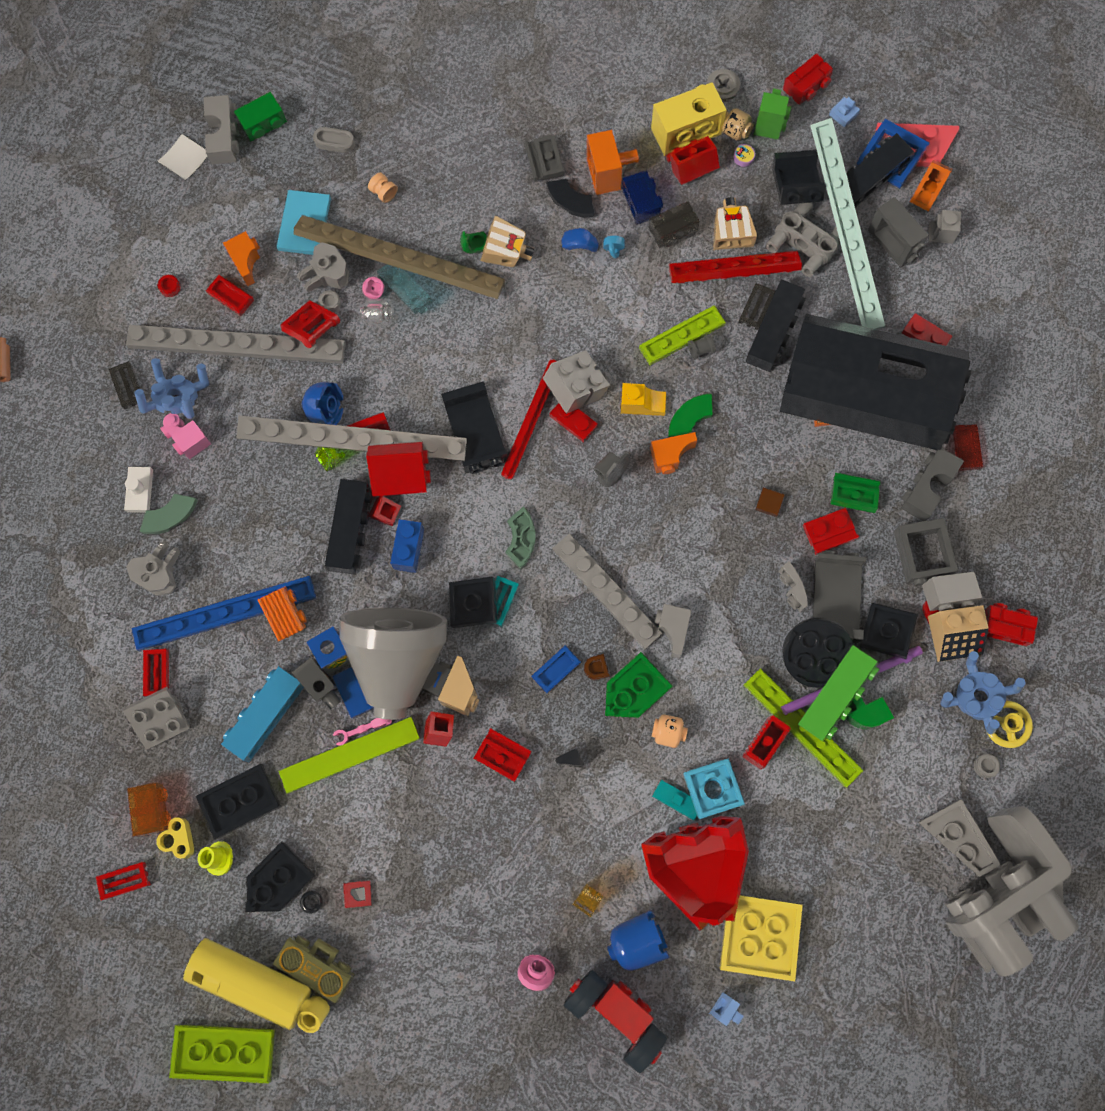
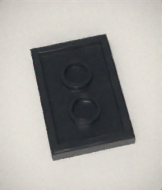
[196,764,281,840]

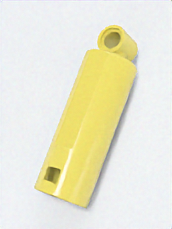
[183,938,330,1033]

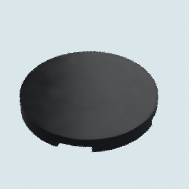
[782,618,854,688]

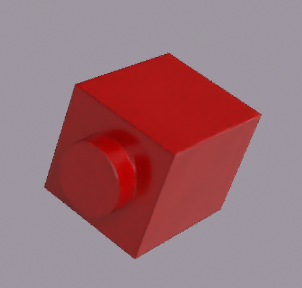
[423,711,454,747]

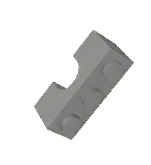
[203,95,239,165]

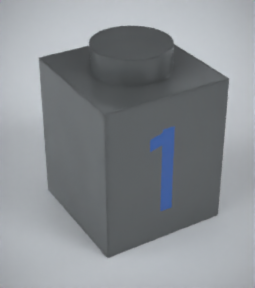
[422,661,453,697]

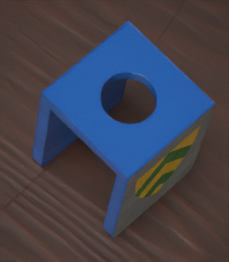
[307,626,350,674]

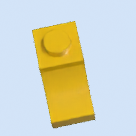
[621,383,666,416]

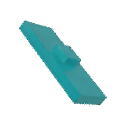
[652,780,697,821]

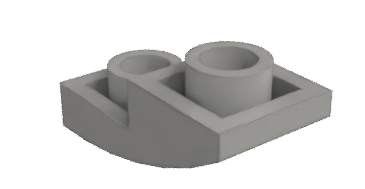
[778,561,808,613]

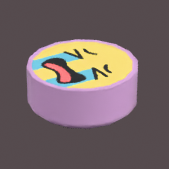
[733,144,755,167]

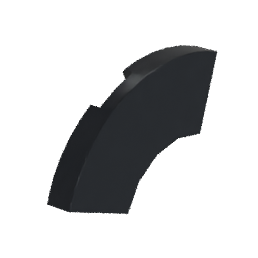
[546,179,595,218]

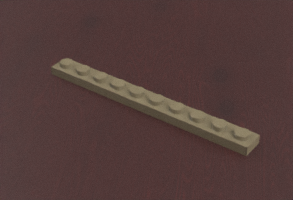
[294,215,505,299]

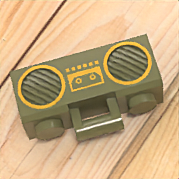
[273,935,355,1004]

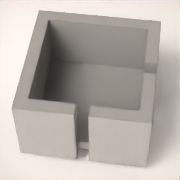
[543,350,610,414]

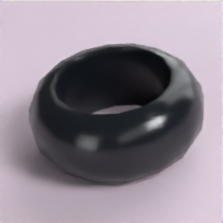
[300,890,322,914]

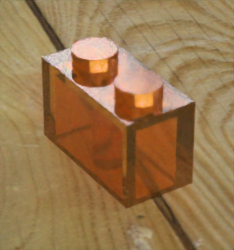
[127,782,171,837]

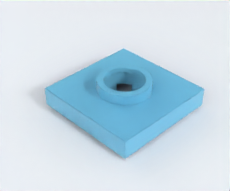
[683,758,745,819]

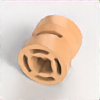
[368,172,398,203]

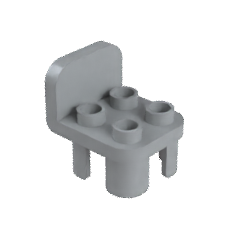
[945,806,1079,977]

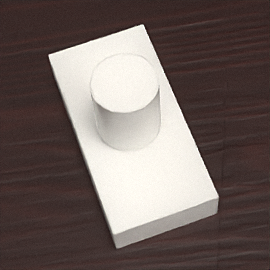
[124,467,153,513]

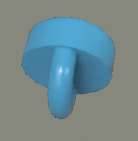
[603,235,625,259]

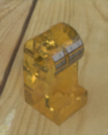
[573,884,604,917]

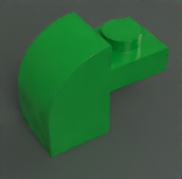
[846,697,894,729]

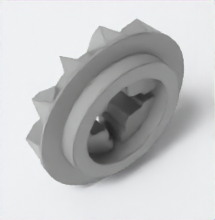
[707,69,740,100]

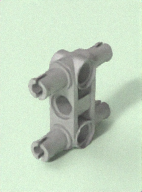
[766,203,840,277]

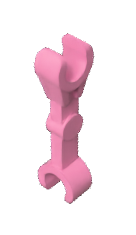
[333,718,392,746]

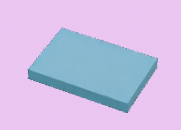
[277,190,331,255]

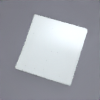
[158,134,207,179]

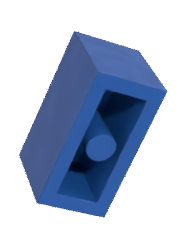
[390,519,424,573]

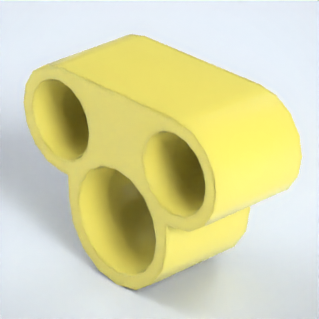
[157,818,194,859]

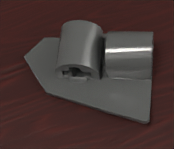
[593,452,631,487]

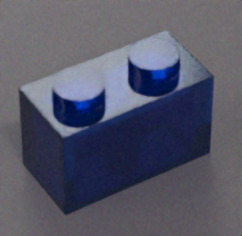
[622,170,663,225]

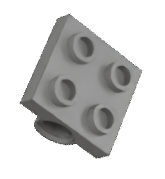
[123,687,190,750]

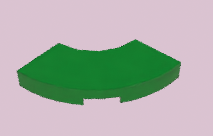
[668,394,713,438]

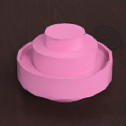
[518,955,555,991]

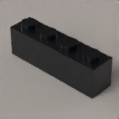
[828,133,914,208]
[745,279,806,372]
[325,479,373,575]

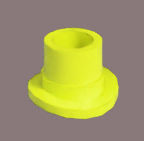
[198,841,233,876]

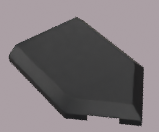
[245,841,315,912]

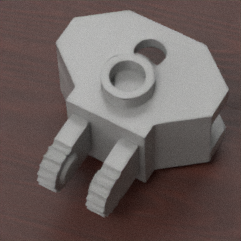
[297,242,350,292]
[126,541,180,596]

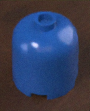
[607,910,670,971]

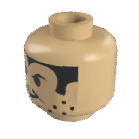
[722,108,754,141]

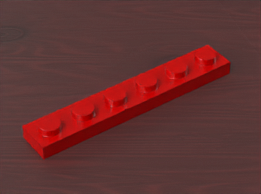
[669,251,802,283]

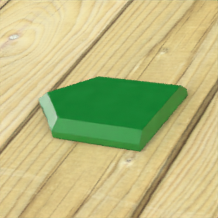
[605,652,673,718]

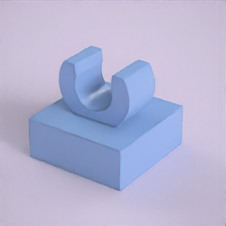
[829,97,860,128]
[710,992,744,1026]

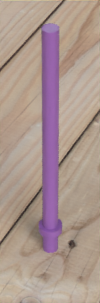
[781,646,923,715]

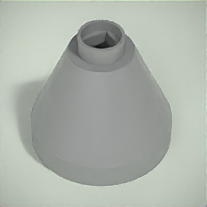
[339,607,447,720]

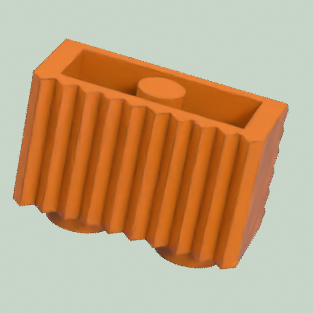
[258,586,307,642]

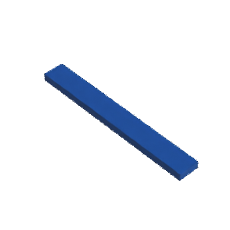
[132,576,317,651]

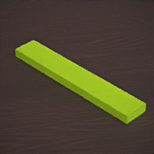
[743,668,864,788]
[279,717,420,794]

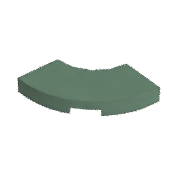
[140,494,198,534]
[505,506,536,570]

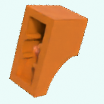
[910,160,953,212]
[223,231,260,287]
[650,432,697,474]

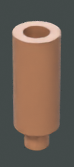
[0,337,11,382]

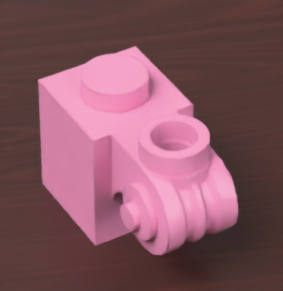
[160,413,211,460]

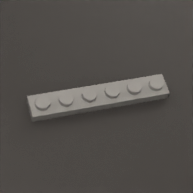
[552,533,662,650]

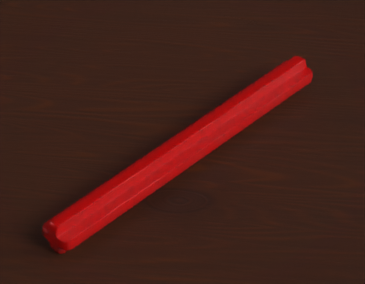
[501,359,557,480]

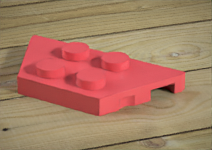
[876,123,959,167]

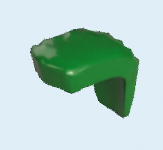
[460,231,487,254]

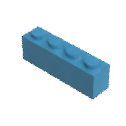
[221,666,304,762]

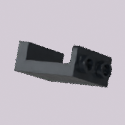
[772,150,826,205]

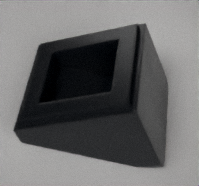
[555,749,584,766]

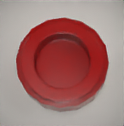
[157,274,181,297]

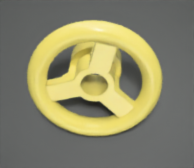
[987,701,1033,748]

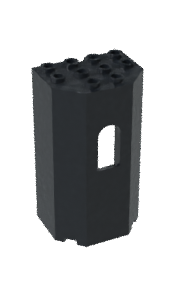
[780,314,971,451]

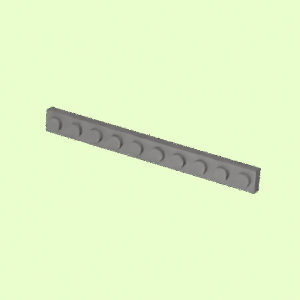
[126,325,346,364]
[236,415,467,461]

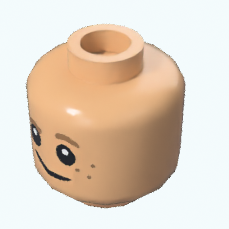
[651,714,688,748]

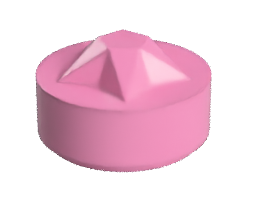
[362,277,384,300]

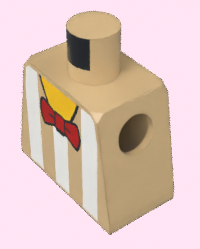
[713,197,757,250]
[480,216,534,267]

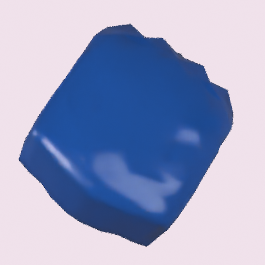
[561,228,599,252]

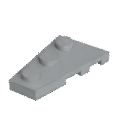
[918,799,1001,877]

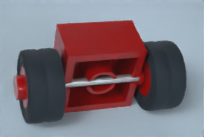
[563,970,667,1073]

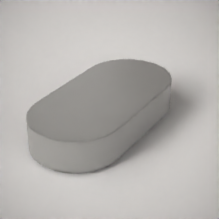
[313,127,355,153]

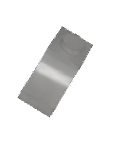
[655,604,691,659]

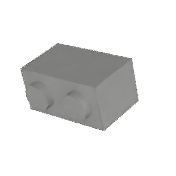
[922,572,982,611]

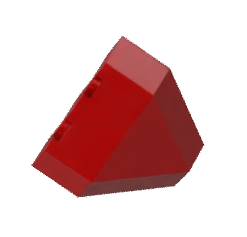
[641,816,749,931]

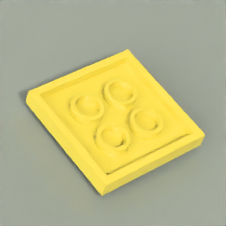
[720,895,803,981]

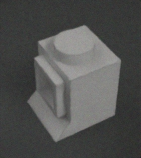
[928,210,961,244]

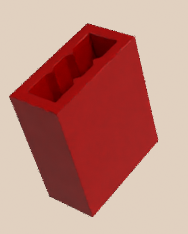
[366,442,431,496]

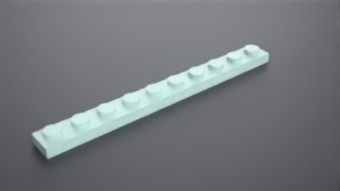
[810,118,885,330]

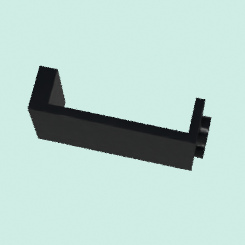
[441,381,508,474]

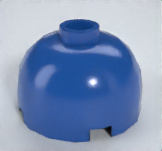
[302,382,344,425]

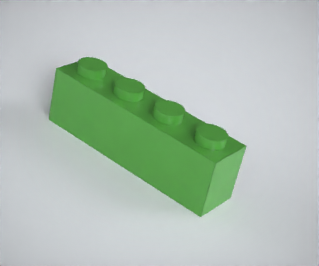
[798,645,880,742]

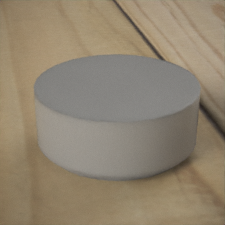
[318,290,341,313]
[974,754,1000,778]

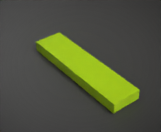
[639,305,726,366]

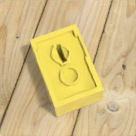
[651,82,727,156]

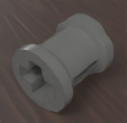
[688,334,716,360]

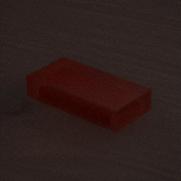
[953,424,983,471]

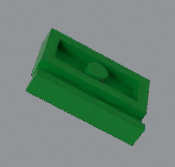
[830,472,880,513]

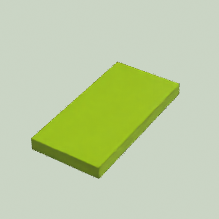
[169,1024,275,1083]

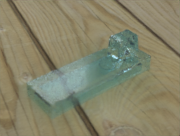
[377,264,432,315]

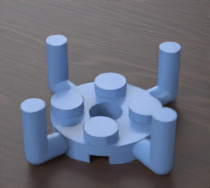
[134,358,209,419]
[940,651,1025,735]

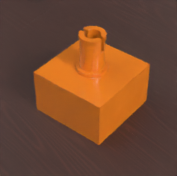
[586,130,639,195]

